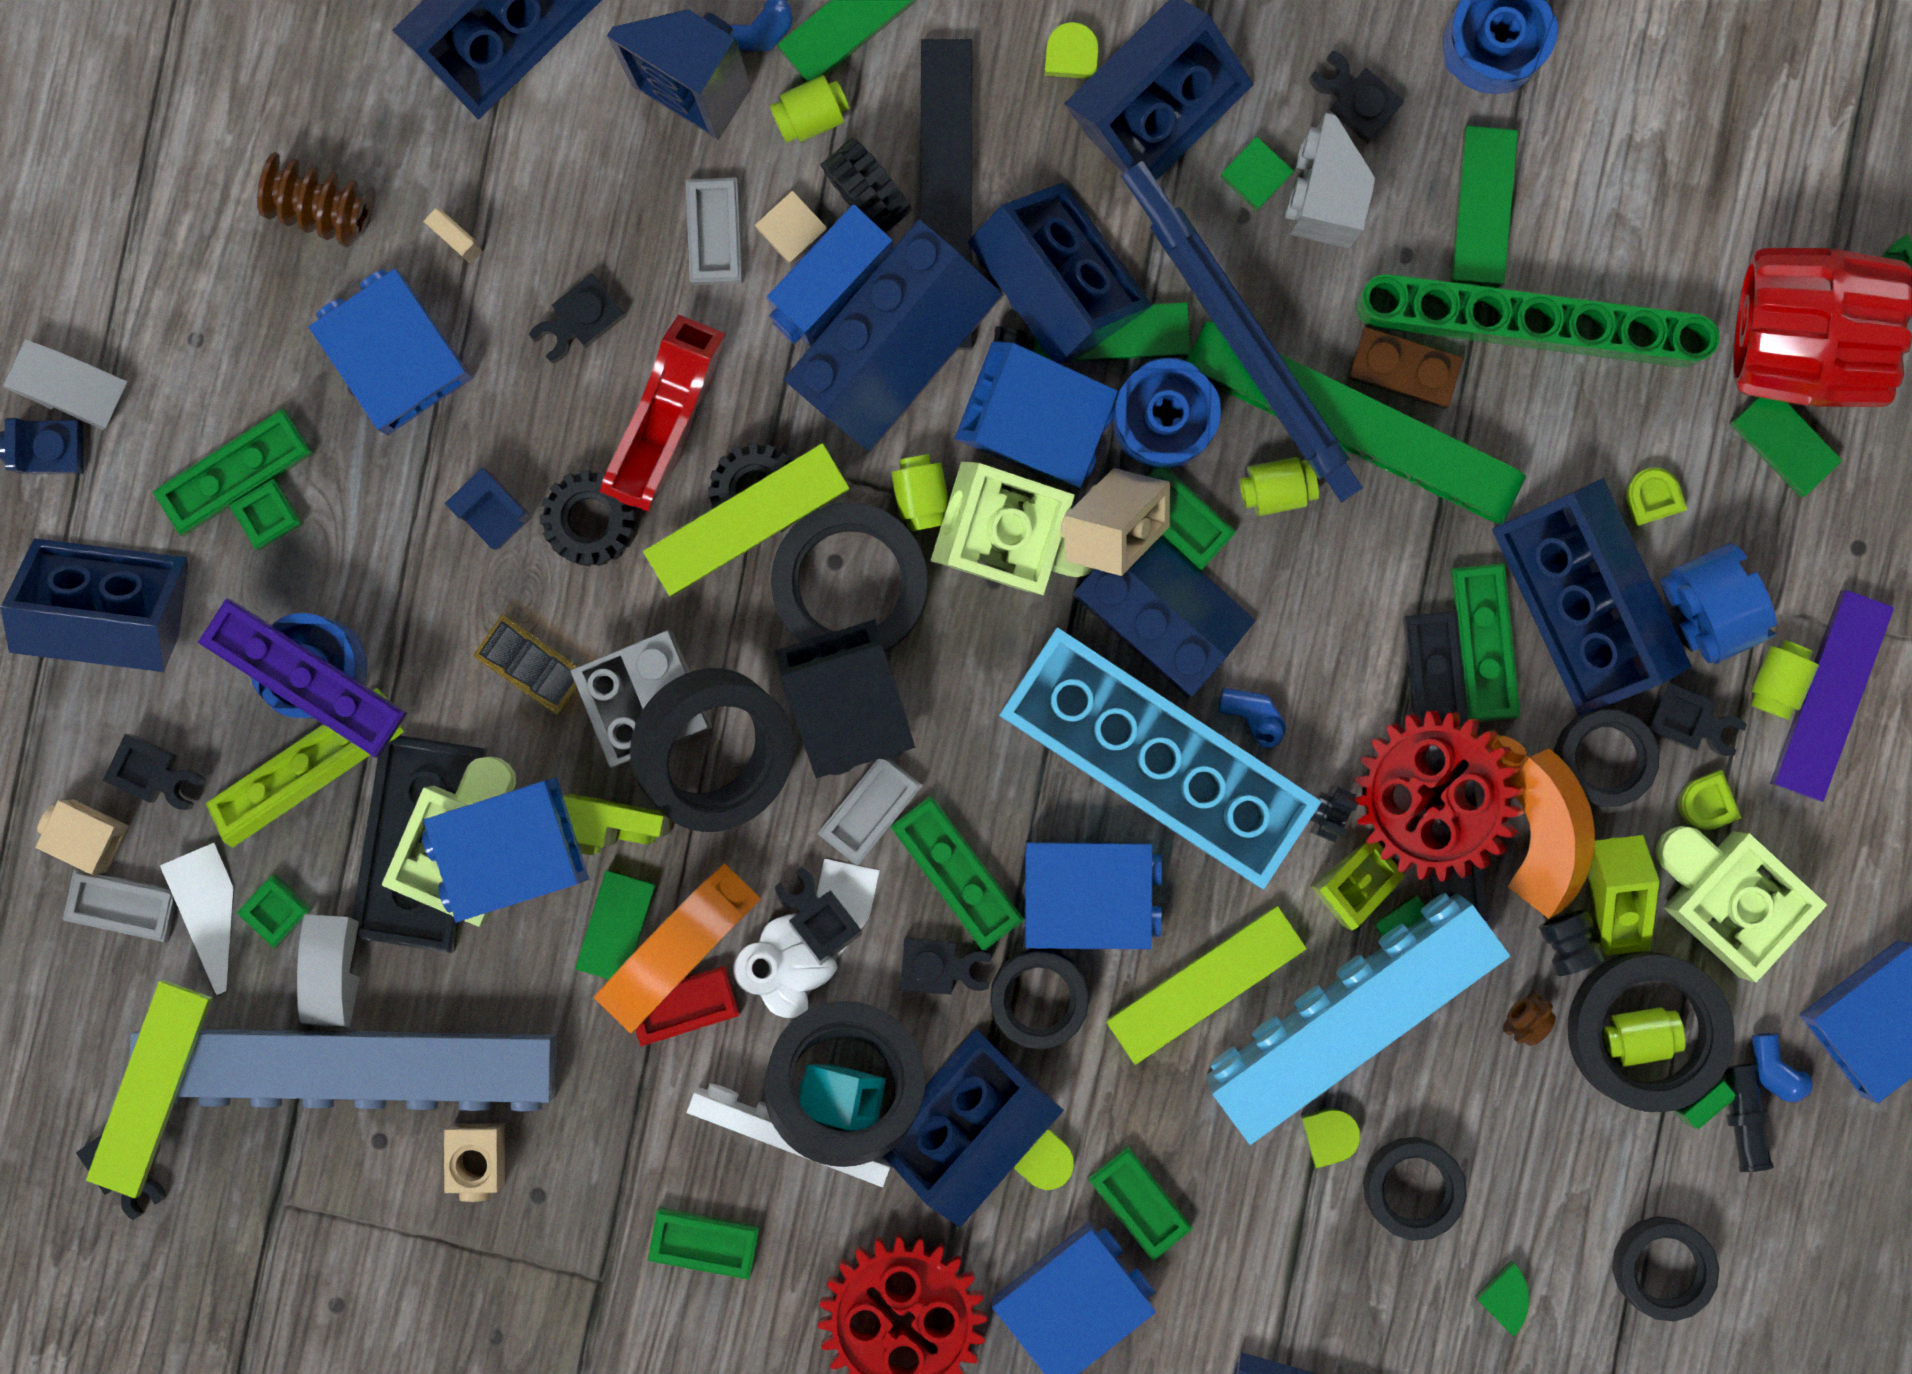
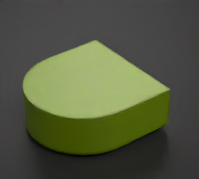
[1044,22,1098,79]
[1625,468,1687,527]
[1678,770,1741,830]
[1300,1108,1360,1168]
[1014,1128,1074,1190]

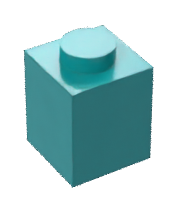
[798,1064,886,1131]

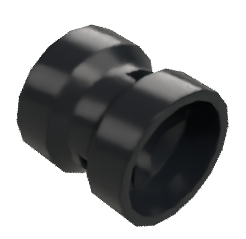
[1538,909,1607,976]

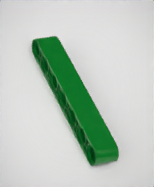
[1355,274,1720,368]
[1186,321,1526,524]

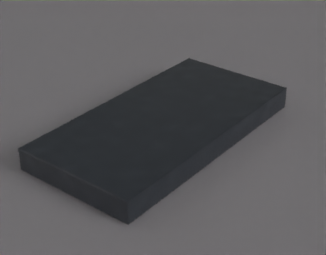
[352,735,487,953]

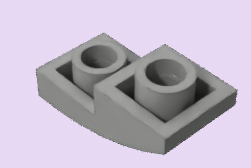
[2,339,127,430]
[297,914,360,1028]

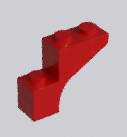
[600,314,726,511]

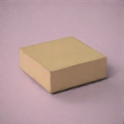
[754,191,828,266]
[423,208,483,265]

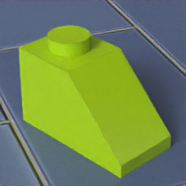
[1588,835,1659,955]

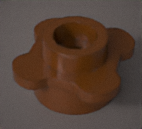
[1503,992,1556,1046]

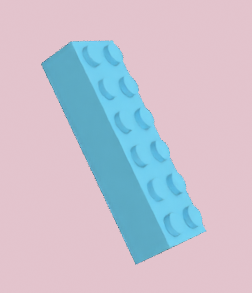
[999,627,1322,890]
[1206,893,1510,1145]

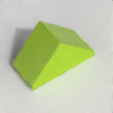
[1310,841,1405,931]

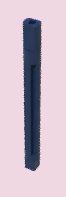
[1121,161,1363,503]

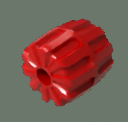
[1733,248,1912,407]

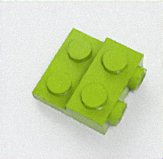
[563,794,672,855]

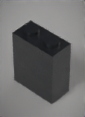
[774,619,915,779]

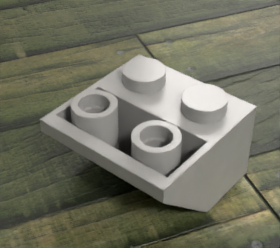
[1284,113,1376,248]
[570,630,713,768]

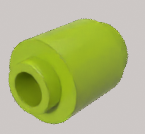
[769,75,850,144]
[891,454,949,532]
[1239,456,1319,517]
[1750,640,1819,721]
[1603,1007,1685,1067]

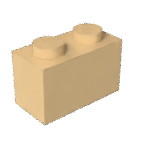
[1061,468,1170,576]

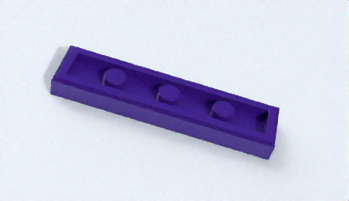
[1770,590,1894,802]
[197,598,407,758]

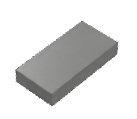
[686,178,743,285]
[817,759,923,866]
[63,869,177,942]

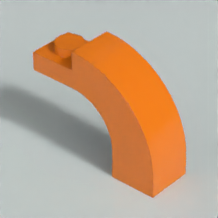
[1491,734,1595,919]
[593,863,761,1034]

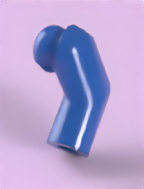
[729,0,793,52]
[1218,687,1286,748]
[1752,1033,1813,1102]

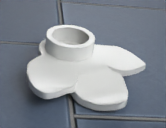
[733,914,837,1018]

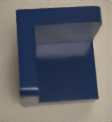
[444,468,533,550]

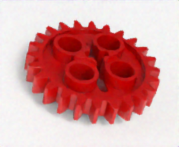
[1354,710,1525,882]
[818,1233,987,1374]

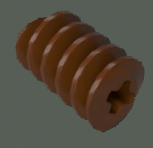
[257,152,376,247]

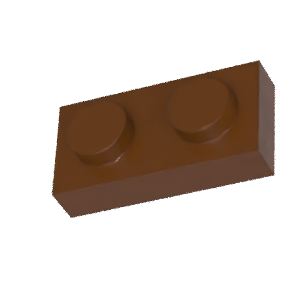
[1347,327,1464,409]

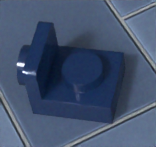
[0,418,83,474]

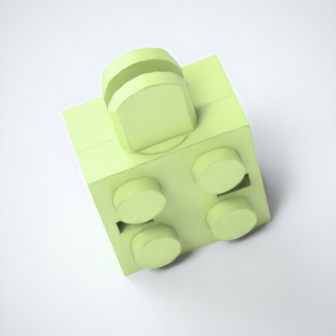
[931,462,1094,595]
[382,756,516,927]
[1655,826,1827,983]

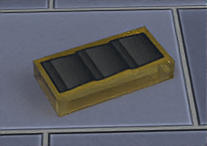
[473,614,579,715]

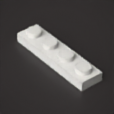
[686,1084,891,1187]

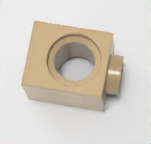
[35,799,129,875]
[444,1123,505,1202]

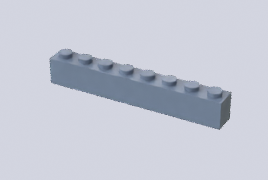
[130,1029,557,1111]

